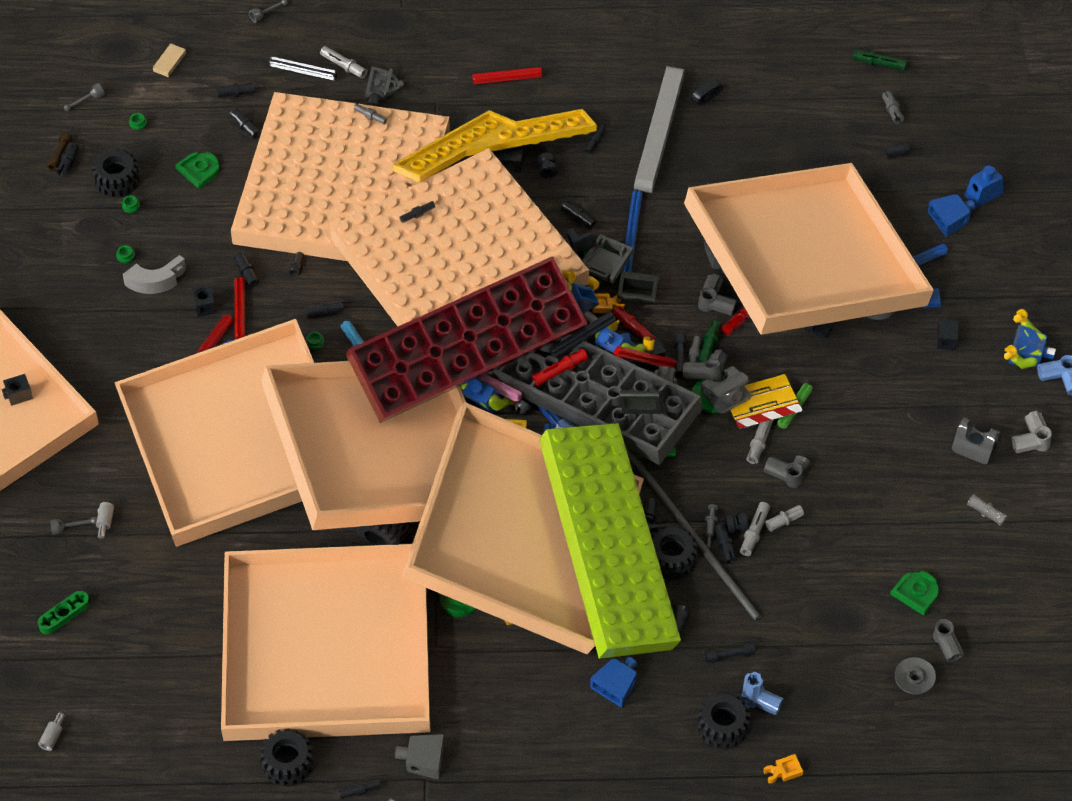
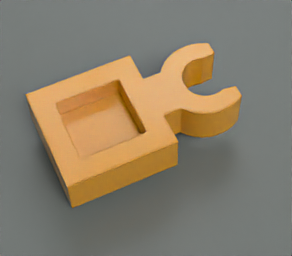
[592,294,625,313]
[763,754,803,783]

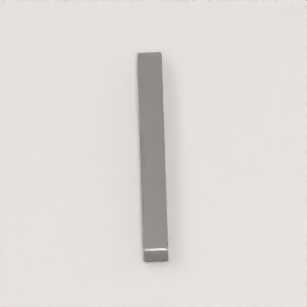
[634,66,685,193]

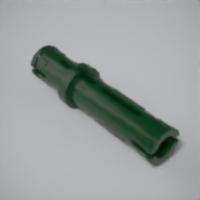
[852,49,907,71]
[697,320,722,363]

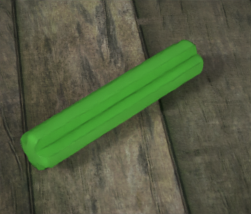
[777,383,813,429]

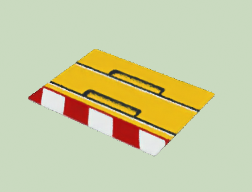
[731,374,802,429]

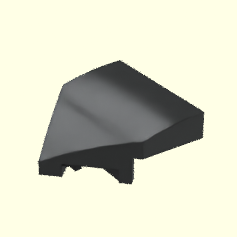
[364,66,404,100]

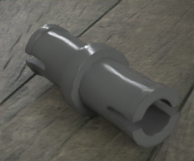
[882,91,904,124]

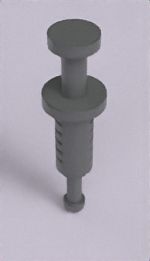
[705,504,718,549]

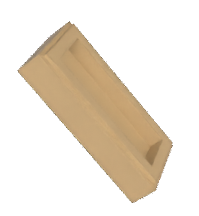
[153,44,186,77]

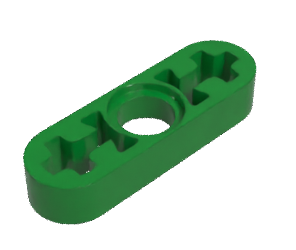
[38,591,90,635]

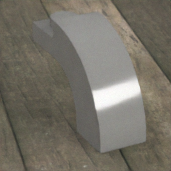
[123,255,186,294]

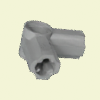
[1012,411,1052,453]

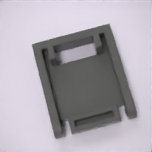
[582,234,633,284]

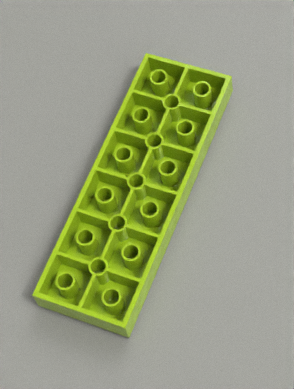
[539,423,681,659]

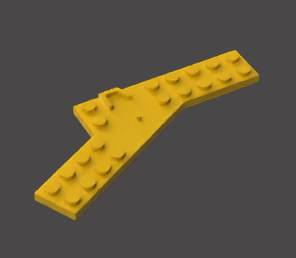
[392,109,597,182]

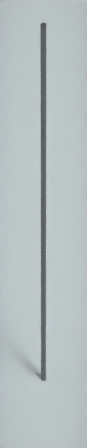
[626,449,761,621]

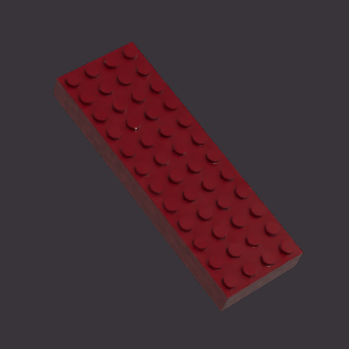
[346,256,588,423]

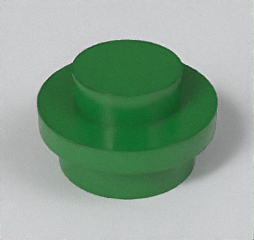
[129,113,147,130]
[121,195,140,213]
[116,245,135,263]
[305,332,324,350]

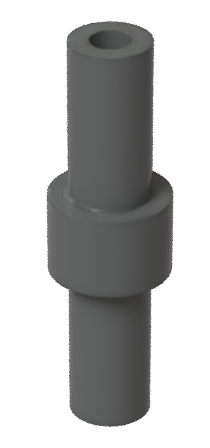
[354,104,387,125]
[688,336,702,363]

